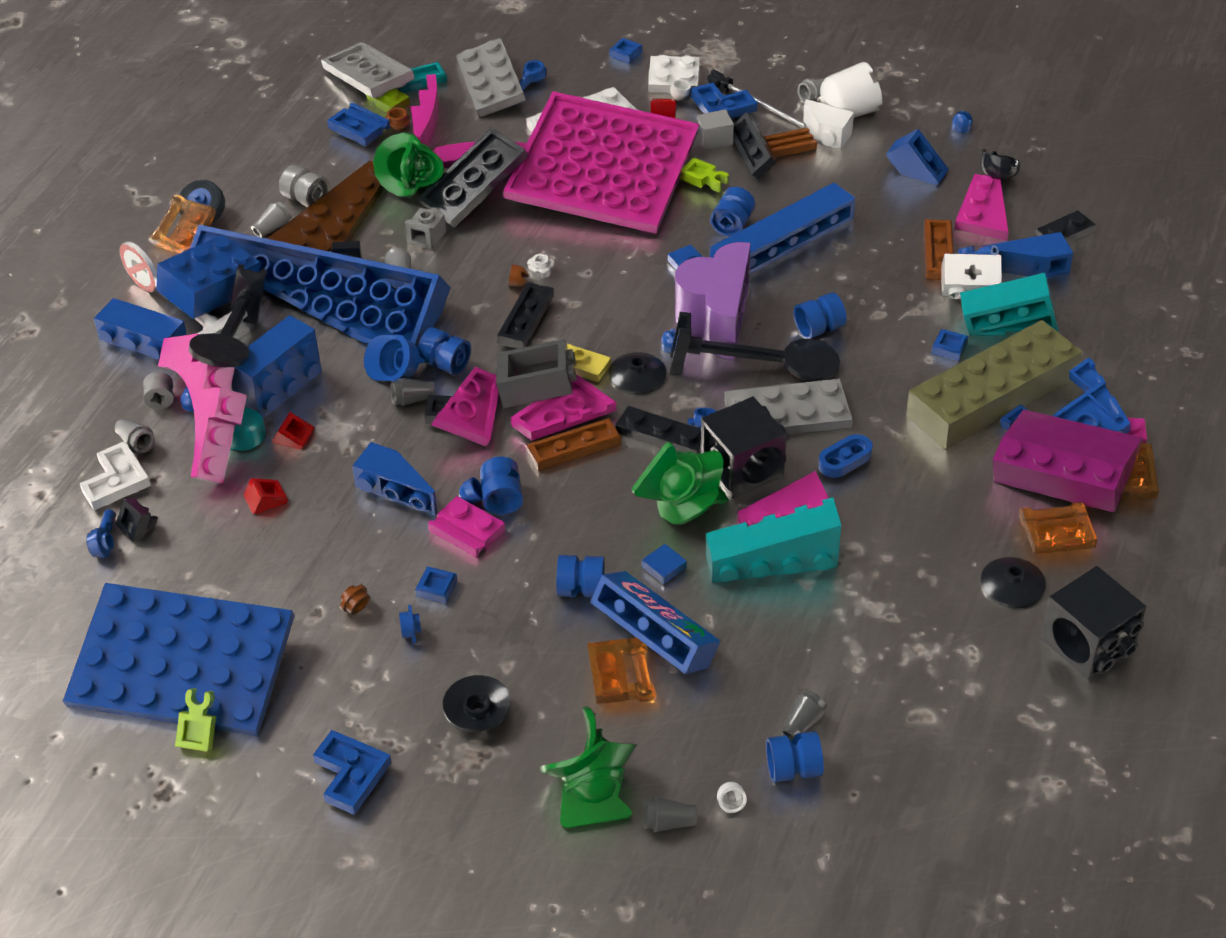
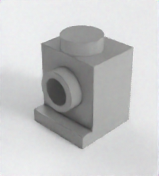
[405,208,446,250]

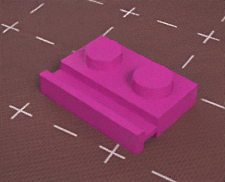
[428,496,505,558]

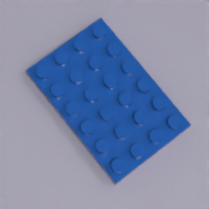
[63,583,295,737]

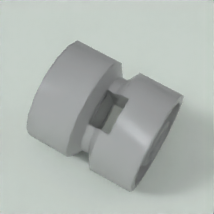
[279,164,330,207]

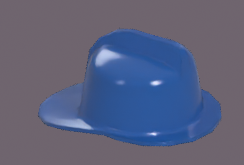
[364,335,425,381]

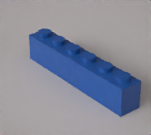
[710,183,855,275]

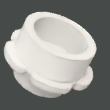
[527,254,554,279]

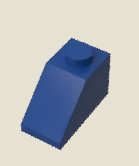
[886,129,949,185]

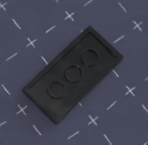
[418,127,529,228]

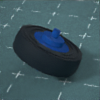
[177,179,226,227]

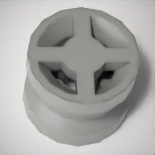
[143,372,174,409]

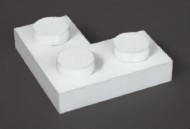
[80,441,151,510]

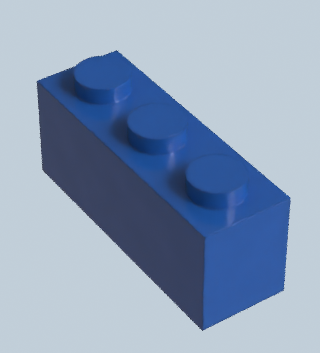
[93,298,187,359]

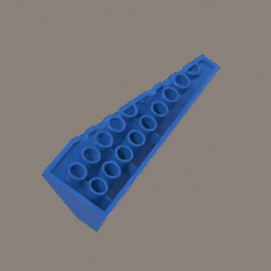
[190,225,451,348]

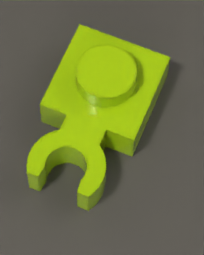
[366,88,410,113]
[680,158,729,192]
[175,688,216,752]

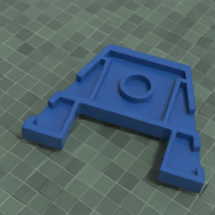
[1000,357,1130,434]

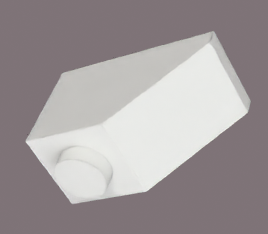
[803,99,854,150]

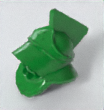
[373,132,444,197]
[632,442,729,525]
[540,706,637,828]

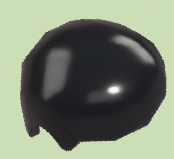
[980,149,1020,181]

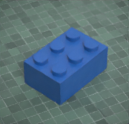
[156,234,260,319]
[232,315,322,418]

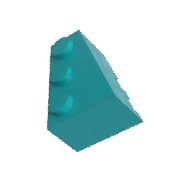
[960,273,1059,336]

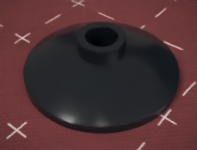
[609,352,666,395]
[980,557,1046,608]
[443,675,511,732]

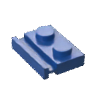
[327,103,390,146]

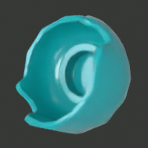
[230,407,267,451]

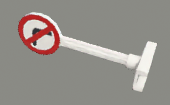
[120,242,249,339]

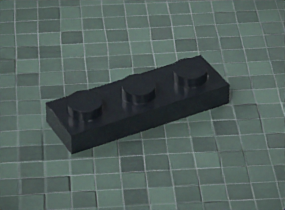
[733,112,777,179]
[497,282,554,349]
[615,406,701,454]

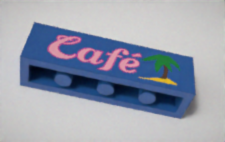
[590,571,721,674]

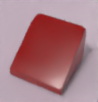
[650,98,677,118]
[271,412,315,450]
[244,478,288,514]

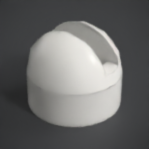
[670,79,691,101]
[717,781,747,813]

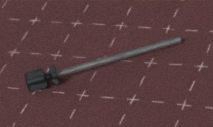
[707,69,806,128]

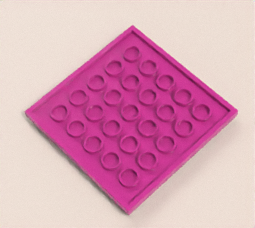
[503,91,699,234]

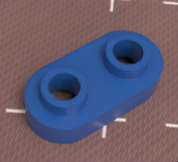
[818,434,873,478]

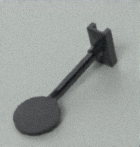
[189,264,267,368]
[670,312,840,382]

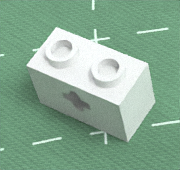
[941,254,1002,299]

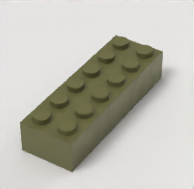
[906,320,1083,450]

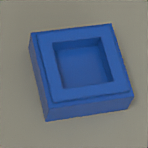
[609,38,643,64]
[931,329,969,361]
[642,544,687,585]
[415,566,458,604]

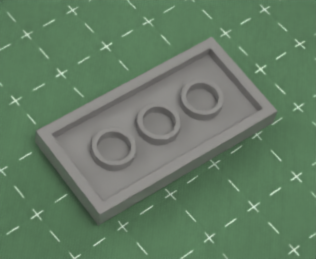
[456,38,526,118]
[321,42,414,98]
[724,379,852,435]

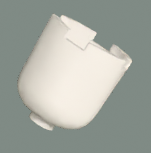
[817,62,882,119]

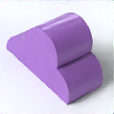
[675,242,751,360]

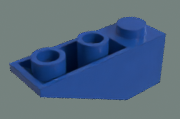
[983,232,1073,278]
[352,442,437,515]

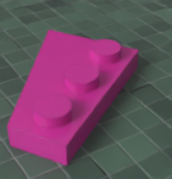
[954,174,1008,241]
[431,367,499,447]
[511,374,617,441]
[737,471,829,526]

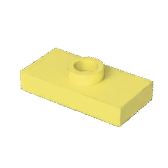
[566,343,611,383]

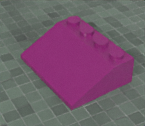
[992,410,1143,513]

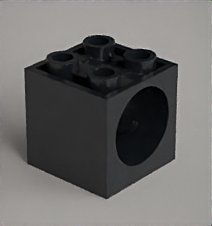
[701,396,788,499]
[1040,566,1147,680]

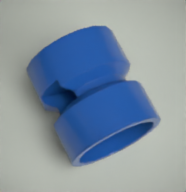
[710,187,756,237]
[793,292,847,339]
[418,327,472,376]
[480,456,523,515]
[556,555,605,598]
[766,731,824,783]

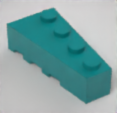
[705,497,842,583]

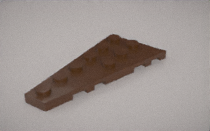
[267,160,384,252]

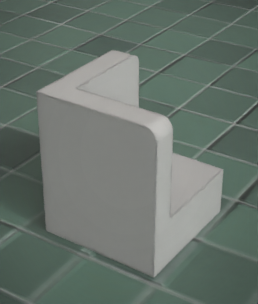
[697,110,734,150]

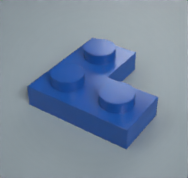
[690,82,758,118]
[313,730,392,815]

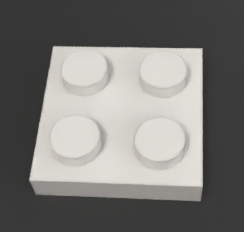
[648,55,699,93]

